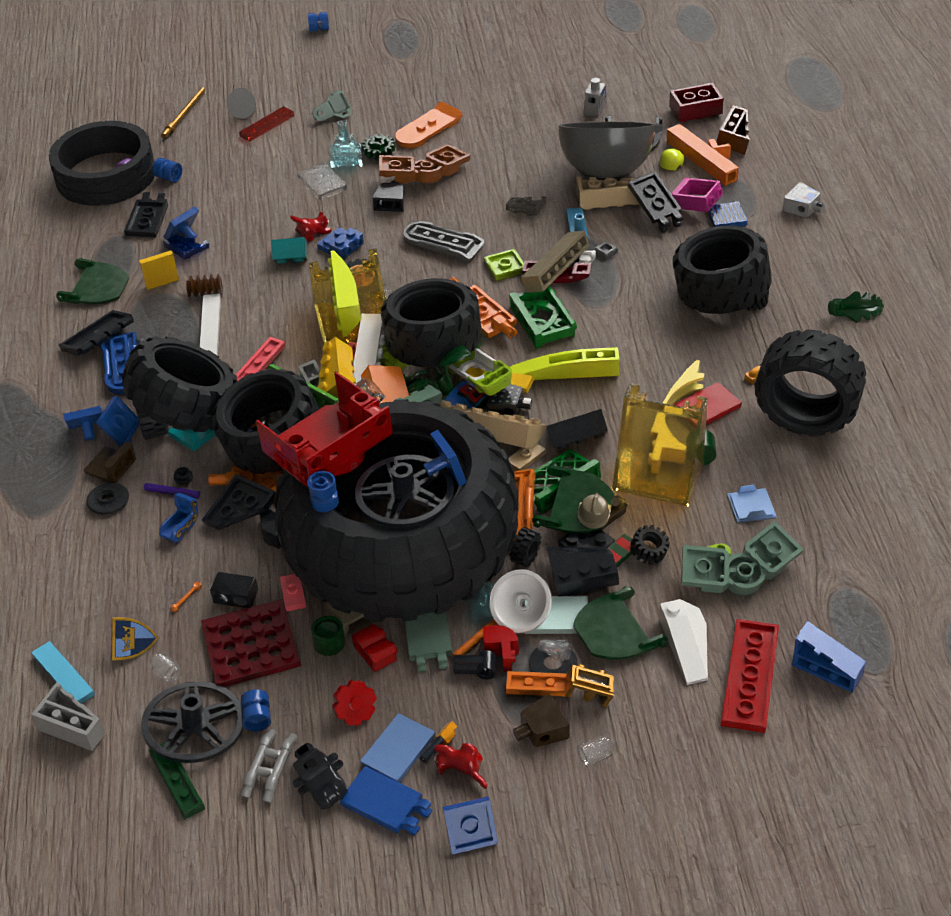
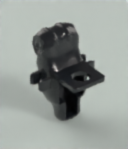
[293,743,349,810]

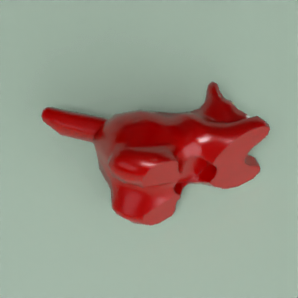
[290,212,332,242]
[434,743,487,789]

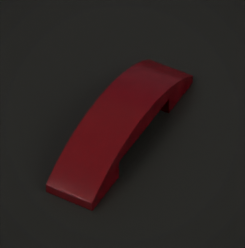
[522,260,592,283]

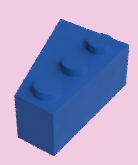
[792,621,866,693]

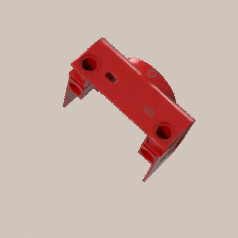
[256,371,393,487]

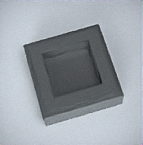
[594,241,618,260]

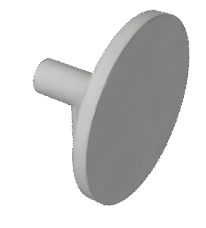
[227,88,256,119]

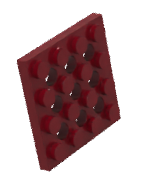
[201,599,301,687]

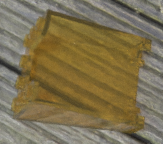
[309,248,387,344]
[612,383,708,507]

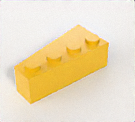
[317,337,356,399]

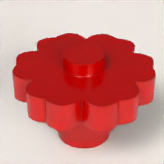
[332,680,377,726]

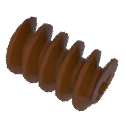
[186,274,223,297]

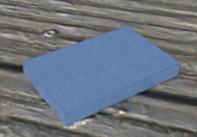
[360,713,436,783]

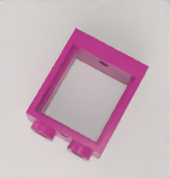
[671,178,723,212]

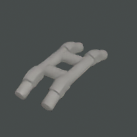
[241,729,297,803]

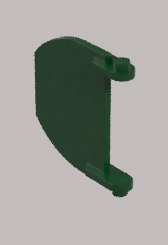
[56,258,129,304]
[532,463,614,534]
[573,586,668,660]

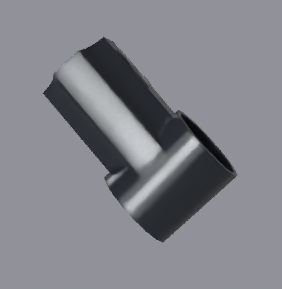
[453,651,497,680]

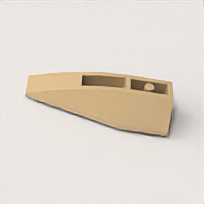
[441,400,547,448]

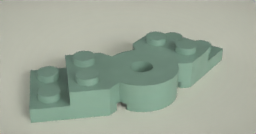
[681,521,804,596]

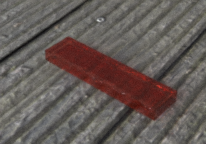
[239,106,294,142]

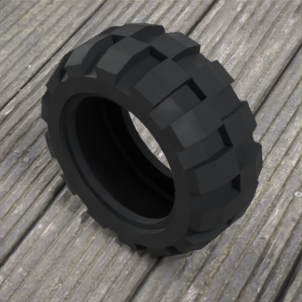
[122,336,238,432]

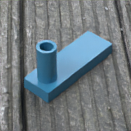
[566,207,588,239]

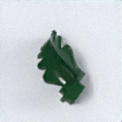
[828,291,884,322]

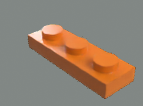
[506,671,572,697]

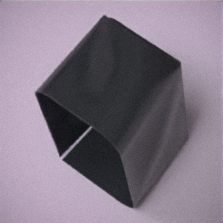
[210,572,258,608]

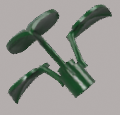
[406,345,472,396]

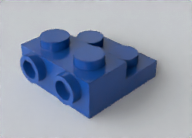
[317,227,364,259]

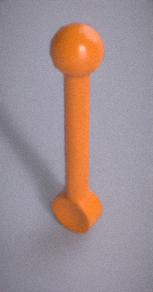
[170,582,202,612]

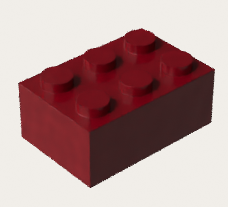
[669,83,724,122]

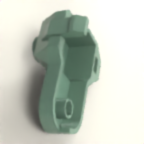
[312,90,352,121]

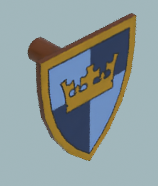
[111,617,159,660]

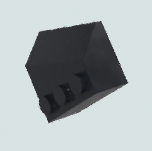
[546,409,608,450]
[545,546,619,596]

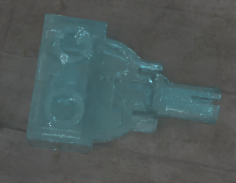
[330,120,363,168]

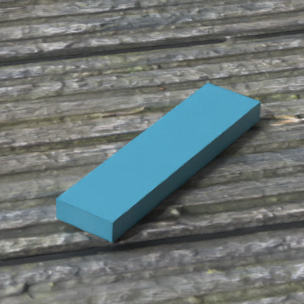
[31,641,95,704]

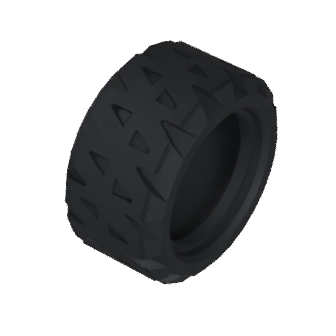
[672,226,772,314]
[381,278,482,367]
[755,329,866,436]
[212,369,319,474]

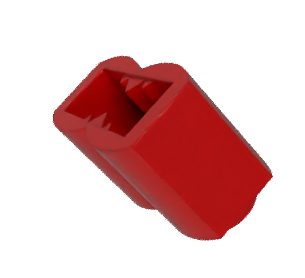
[352,623,398,672]

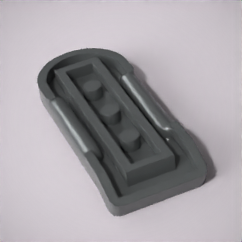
[403,221,485,263]

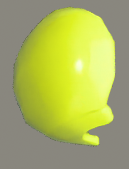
[659,149,684,171]

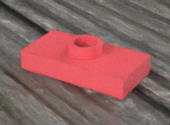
[280,574,307,612]

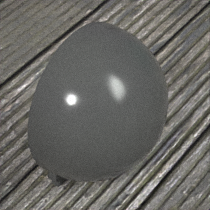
[559,122,663,180]

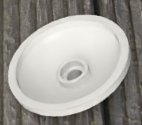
[489,570,552,633]

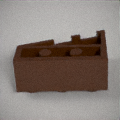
[716,105,749,155]

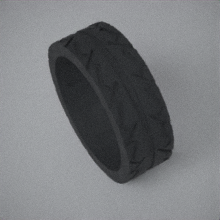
[49,121,155,206]

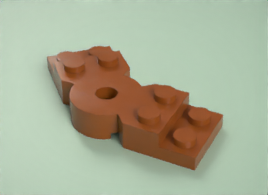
[379,144,470,184]

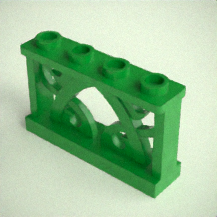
[509,286,577,348]

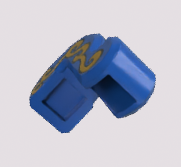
[159,493,198,543]

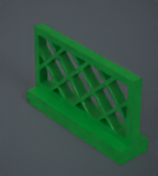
[534,449,601,514]

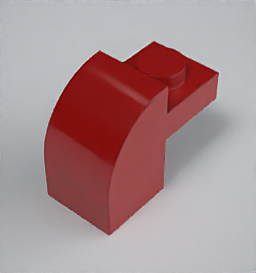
[483,625,519,672]

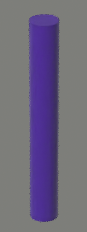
[144,483,200,499]

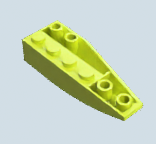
[328,250,362,337]
[509,347,620,380]

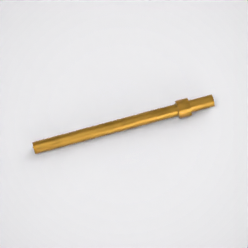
[161,87,206,139]

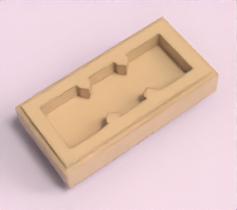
[508,443,546,471]

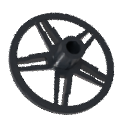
[355,455,454,528]
[141,682,244,763]

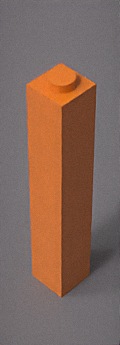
[667,124,739,186]

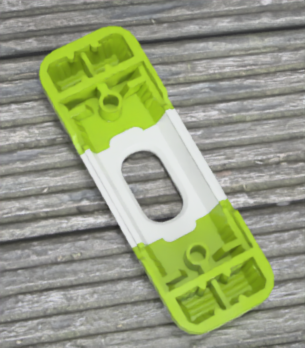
[446,348,512,396]

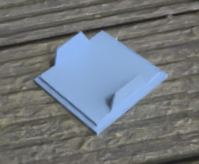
[727,485,776,523]

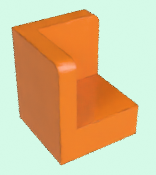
[708,139,731,159]

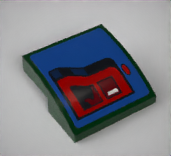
[443,379,489,409]

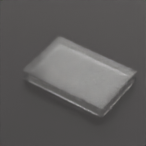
[297,162,347,200]

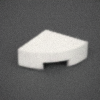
[579,251,596,263]

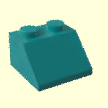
[271,237,307,264]

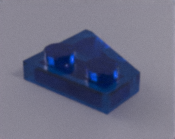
[163,235,209,259]

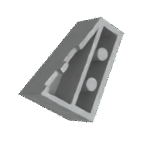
[31,682,105,751]

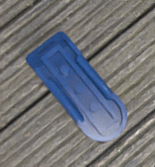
[101,332,138,394]

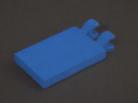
[339,766,433,836]

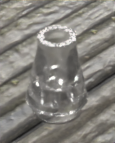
[539,639,572,661]

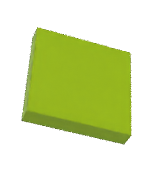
[483,249,524,281]

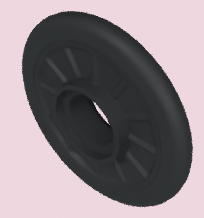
[86,483,129,515]

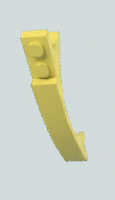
[648,360,704,474]

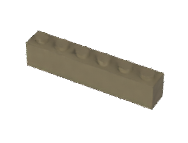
[521,230,590,293]

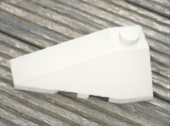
[659,599,708,685]

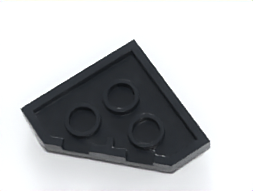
[202,474,276,530]

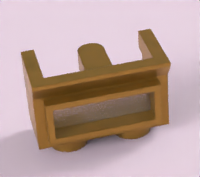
[565,664,614,708]

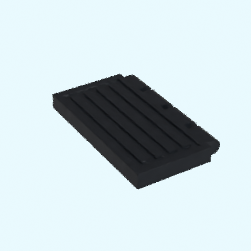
[59,310,134,356]

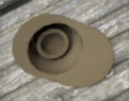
[578,493,612,529]

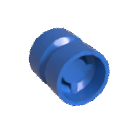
[308,12,329,32]
[153,157,183,183]
[307,471,339,512]
[240,689,271,732]

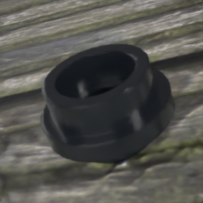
[173,467,193,484]

